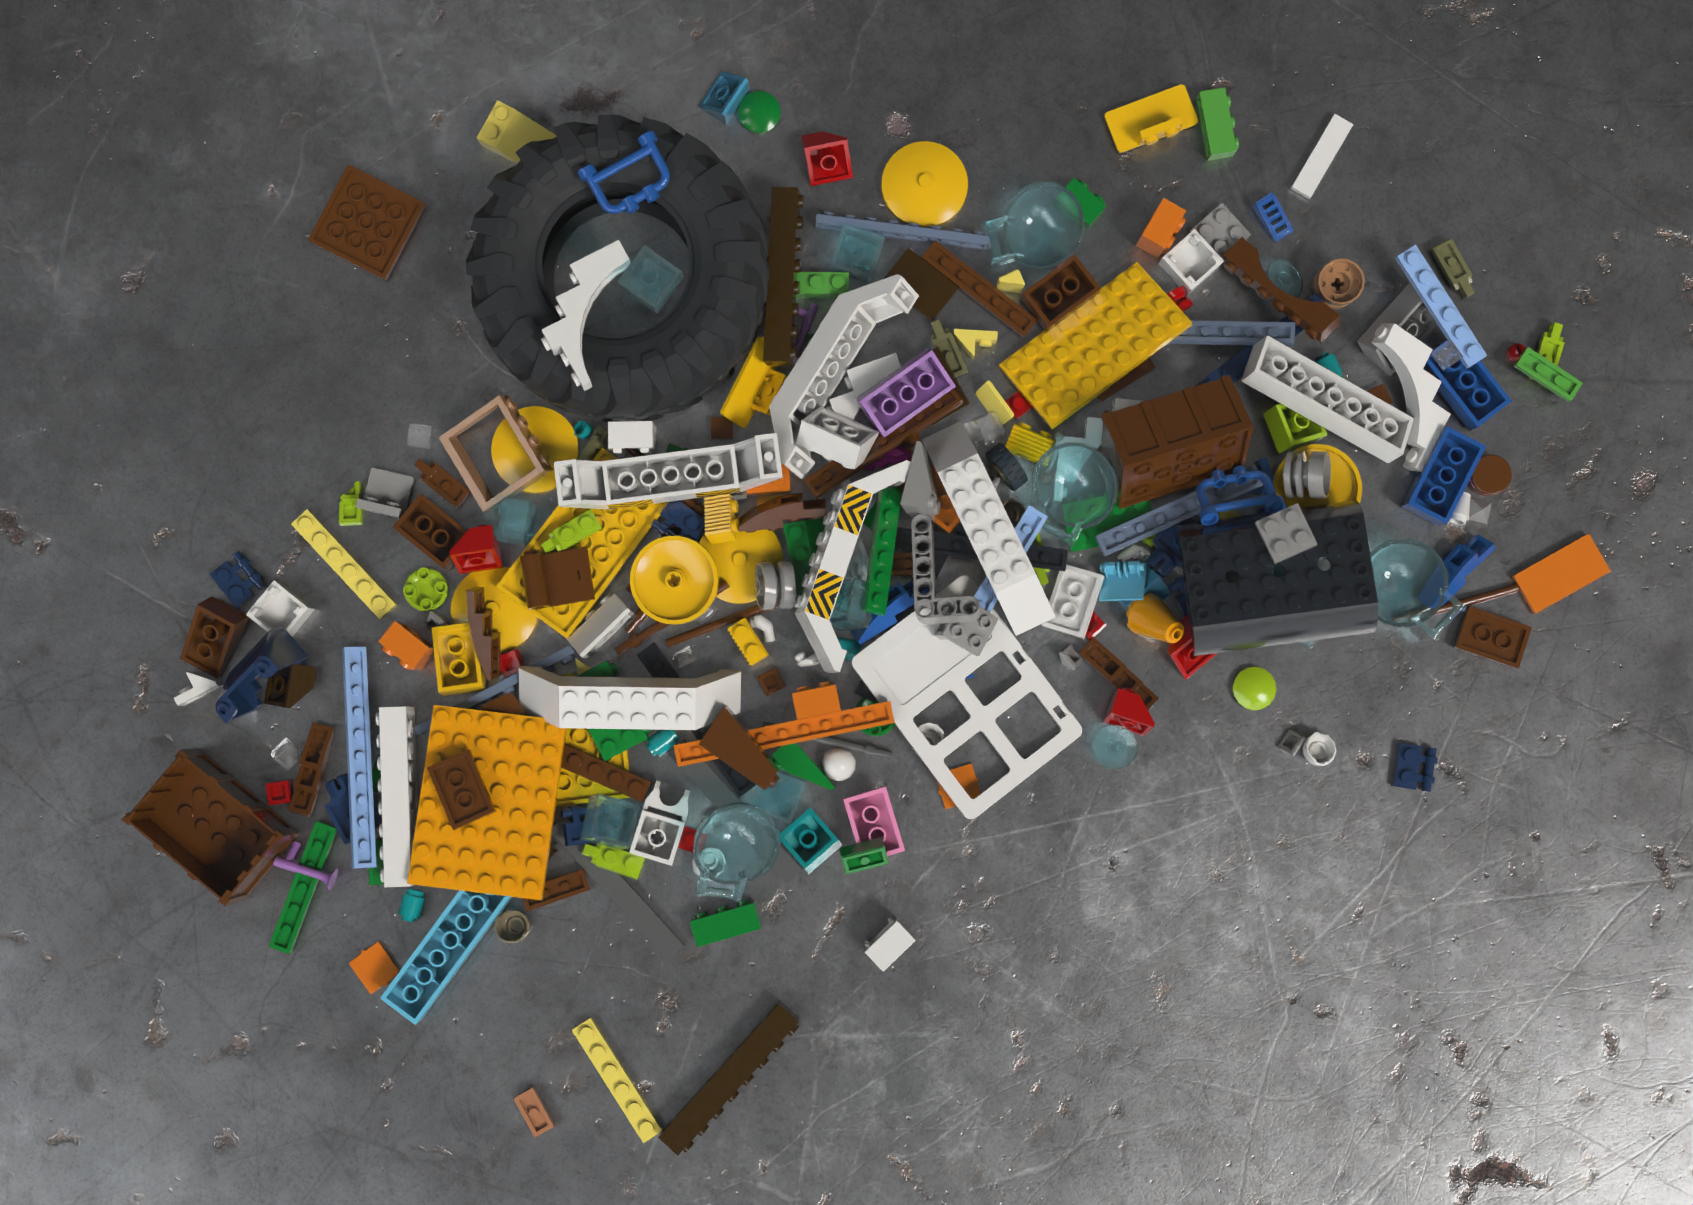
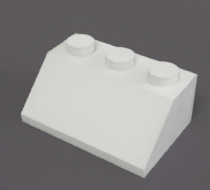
[796,406,879,469]
[567,593,634,659]

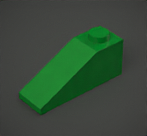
[772,743,835,790]

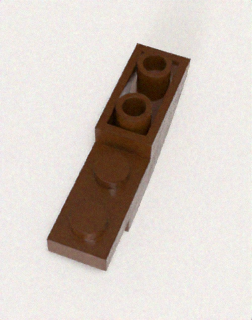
[739,493,826,533]

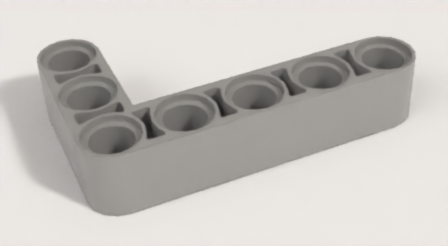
[911,514,981,624]

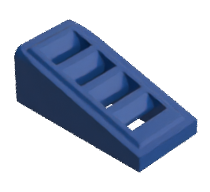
[1252,192,1294,243]

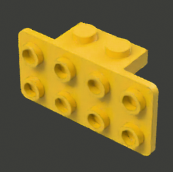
[1104,84,1198,153]
[720,336,787,429]

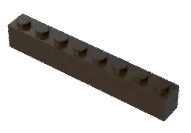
[763,187,804,366]
[658,1001,799,1156]

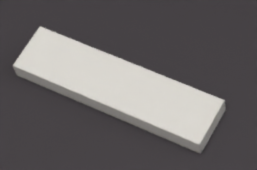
[1290,114,1353,199]

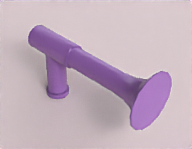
[793,303,818,363]
[274,841,338,891]

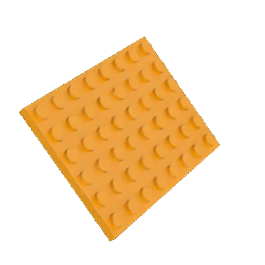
[407,705,566,900]

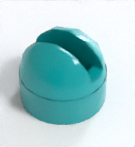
[574,420,593,439]

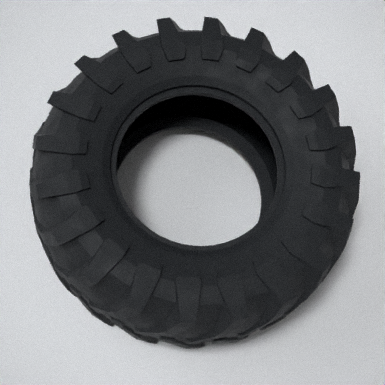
[466,115,770,422]

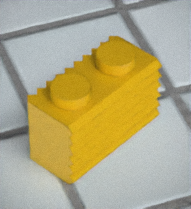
[1005,422,1055,466]
[704,493,739,544]
[728,618,769,666]

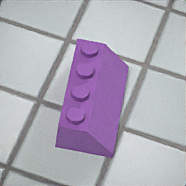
[855,349,956,437]

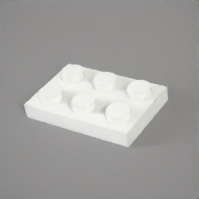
[1042,565,1105,639]

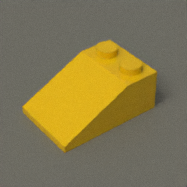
[431,622,487,697]

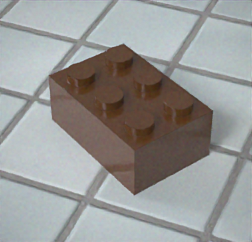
[1020,254,1101,331]
[393,493,468,571]

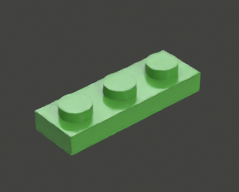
[1514,347,1583,402]

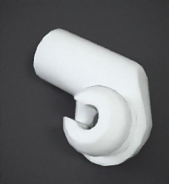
[1117,544,1151,563]
[749,614,775,643]
[795,651,820,667]

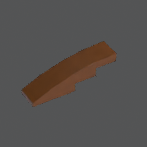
[466,587,501,680]
[1079,637,1159,711]
[288,723,334,817]

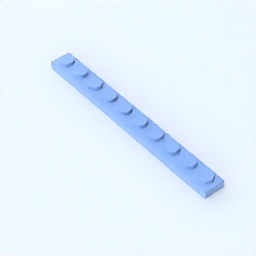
[342,647,376,869]

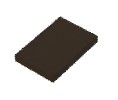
[883,248,959,322]

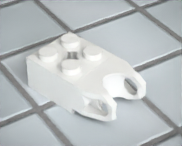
[629,781,690,866]

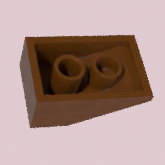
[180,596,249,679]

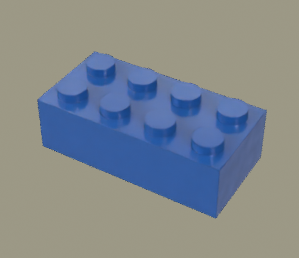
[1423,339,1512,431]
[1401,426,1486,527]

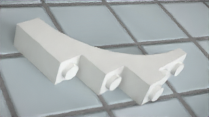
[541,240,631,391]
[827,353,901,488]

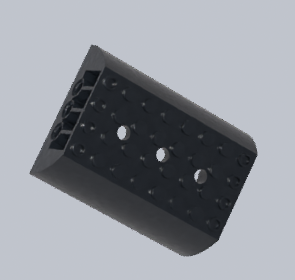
[1175,500,1378,656]

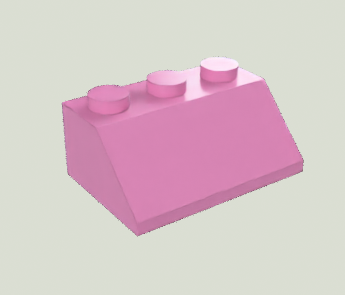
[843,786,905,856]

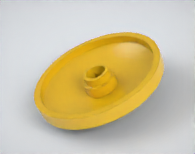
[881,141,968,228]
[491,406,580,494]
[1273,444,1362,508]
[699,516,783,604]
[630,536,719,624]
[451,566,539,653]

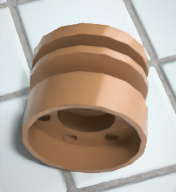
[1311,258,1365,309]

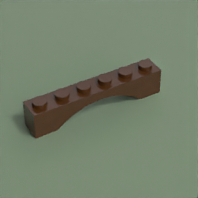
[1223,237,1340,343]

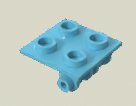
[1099,560,1147,601]

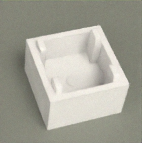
[1158,229,1224,295]
[608,421,657,458]
[246,580,315,637]
[864,917,916,972]

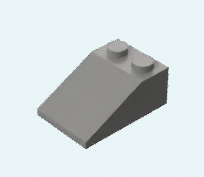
[900,441,941,521]

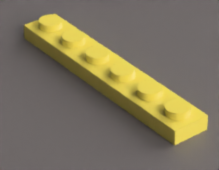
[291,509,397,620]
[572,1017,663,1143]

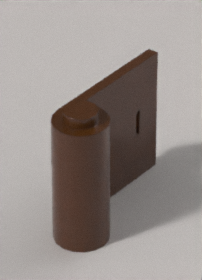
[520,547,595,610]

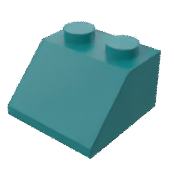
[777,807,842,874]

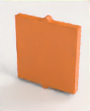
[937,763,981,809]
[349,941,400,994]

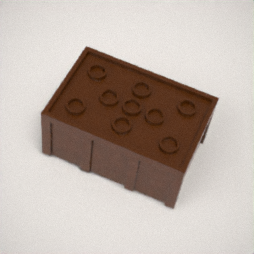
[1098,375,1254,509]
[121,749,301,906]

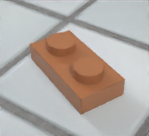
[513,1086,555,1138]

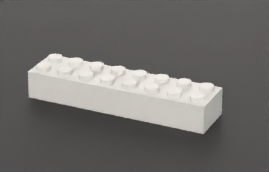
[1241,335,1414,463]
[376,706,418,888]

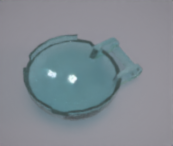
[984,181,1085,270]
[1032,442,1119,548]
[1370,539,1467,641]
[692,802,781,902]

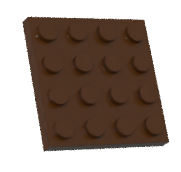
[308,164,426,281]

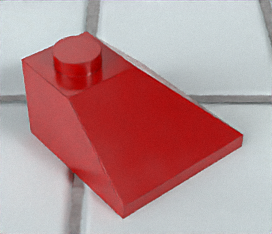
[801,131,853,186]
[449,524,503,574]
[1168,614,1217,680]
[1103,687,1155,736]

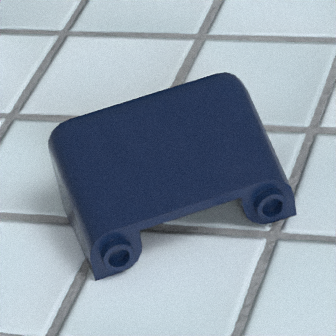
[215,627,308,724]

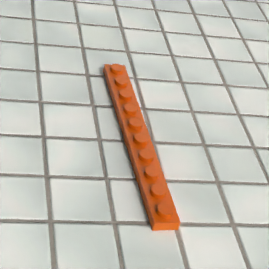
[673,701,895,767]

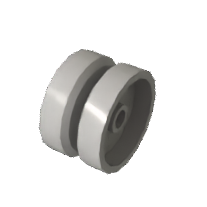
[755,560,796,611]

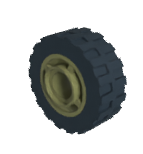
[985,442,1028,492]

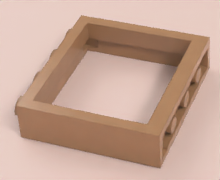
[439,395,553,512]

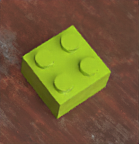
[1263,404,1328,454]

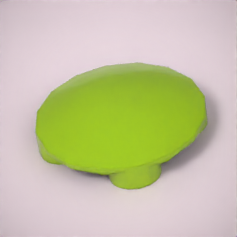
[403,567,448,611]
[1232,667,1277,710]

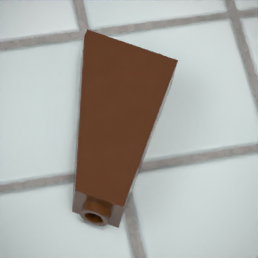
[699,707,780,790]

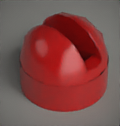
[1507,343,1526,361]

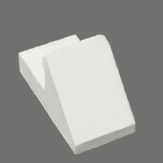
[174,672,224,706]

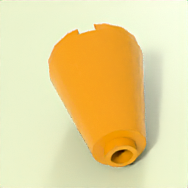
[1126,593,1184,643]

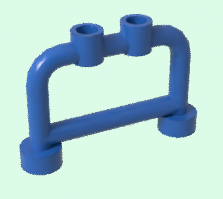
[577,131,670,214]
[1196,466,1286,526]

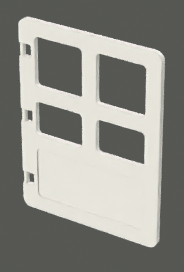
[851,575,1082,819]

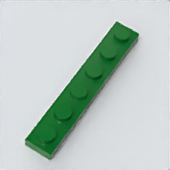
[862,486,902,616]
[268,821,337,954]

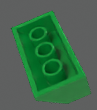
[783,518,844,605]

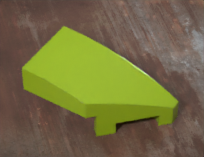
[339,481,363,526]

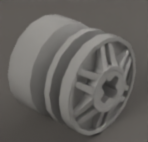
[1283,451,1331,498]

